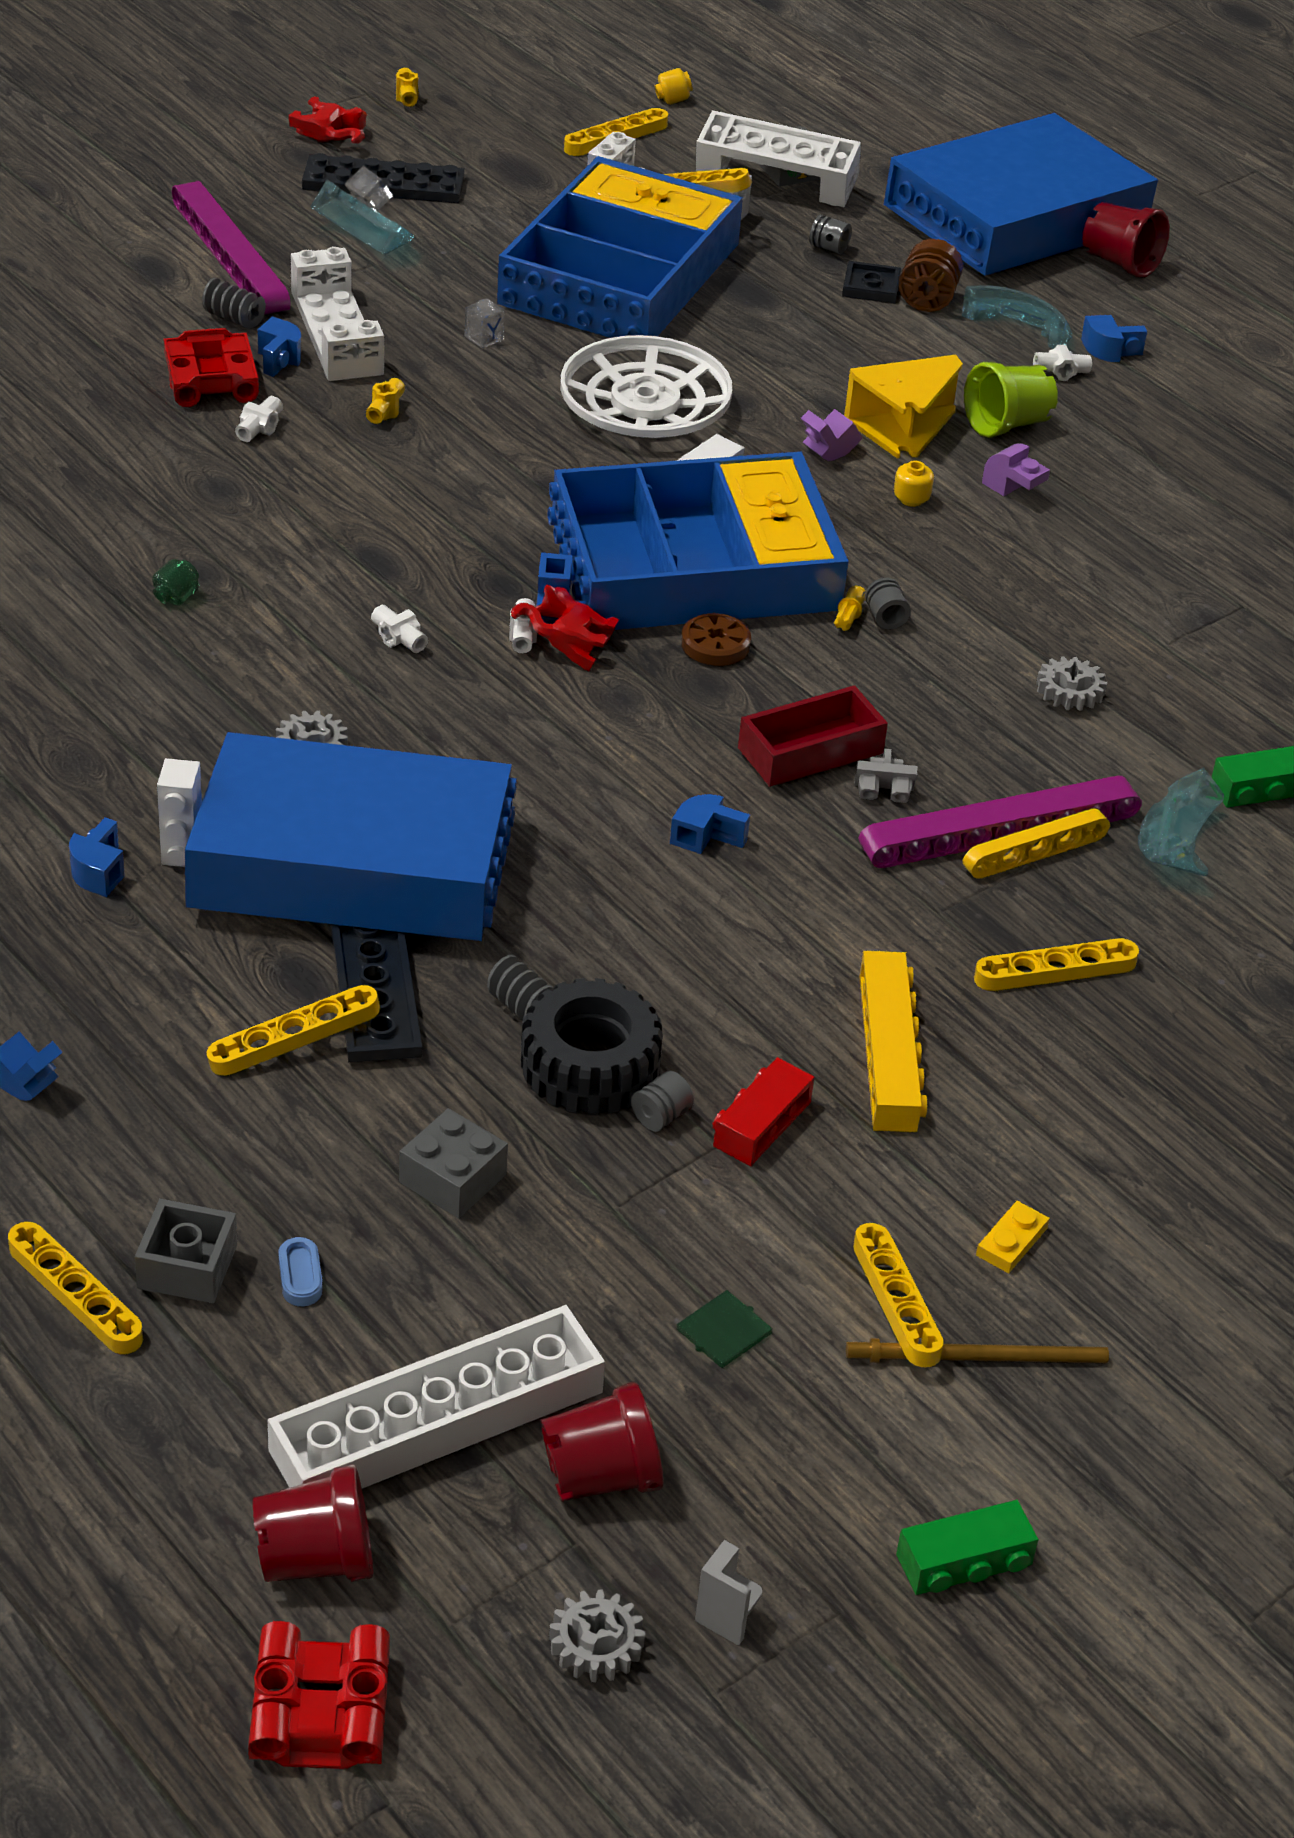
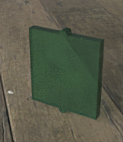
[676,1290,773,1368]

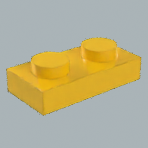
[976,1201,1050,1274]

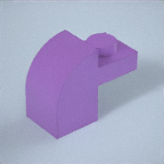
[801,409,863,461]
[982,444,1050,496]

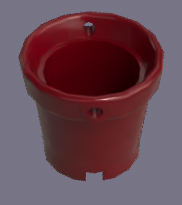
[1083,202,1170,278]
[541,1382,664,1502]
[253,1465,373,1582]

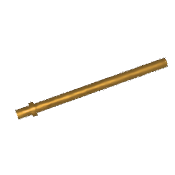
[846,1338,1109,1363]

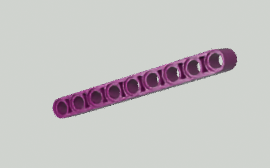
[172,181,291,315]
[858,776,1142,868]

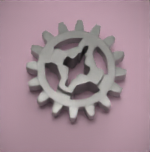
[1036,656,1107,711]
[276,711,348,746]
[549,1590,645,1682]

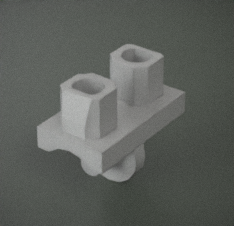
[854,749,917,803]

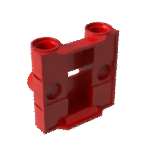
[163,328,259,407]
[248,1621,390,1769]

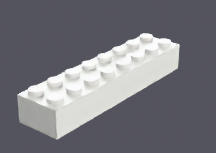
[268,1305,605,1488]

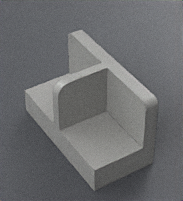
[695,1540,762,1645]

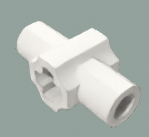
[1033,345,1092,381]
[235,396,283,442]
[509,598,537,653]
[371,605,428,653]

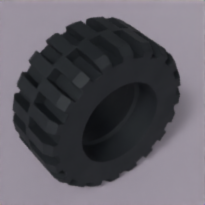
[520,978,663,1115]

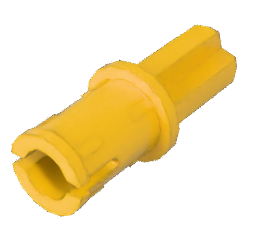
[834,585,866,631]

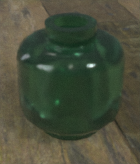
[152,559,199,606]

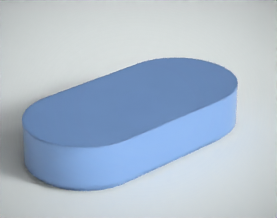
[279,1237,322,1306]

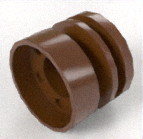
[899,238,963,312]

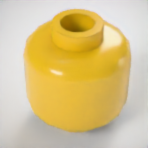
[654,68,693,105]
[894,460,934,507]

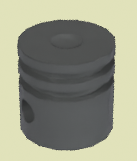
[809,214,852,255]
[865,577,911,630]
[631,1071,694,1132]

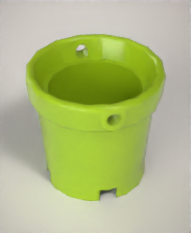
[964,362,1058,438]

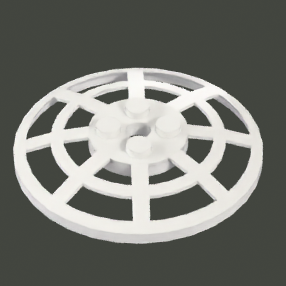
[560,335,732,438]

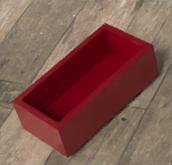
[738,685,888,787]

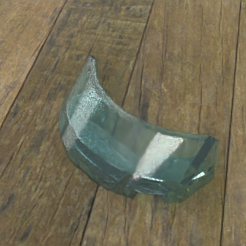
[311,180,414,255]
[962,286,1072,348]
[1138,768,1225,876]

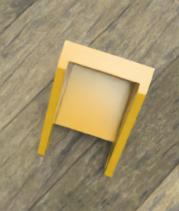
[844,355,963,458]

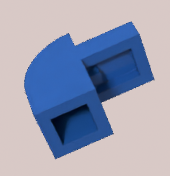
[1081,315,1147,362]
[257,316,301,377]
[536,553,572,624]
[670,794,750,854]
[69,817,125,897]
[0,1031,63,1101]

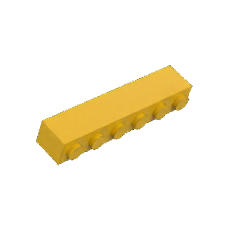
[859,951,927,1132]

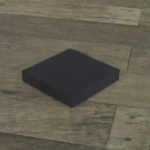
[842,261,901,304]

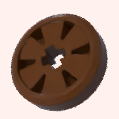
[681,613,751,666]

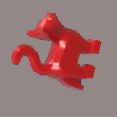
[289,96,367,144]
[511,585,619,671]

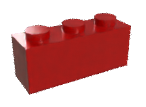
[712,1057,815,1167]

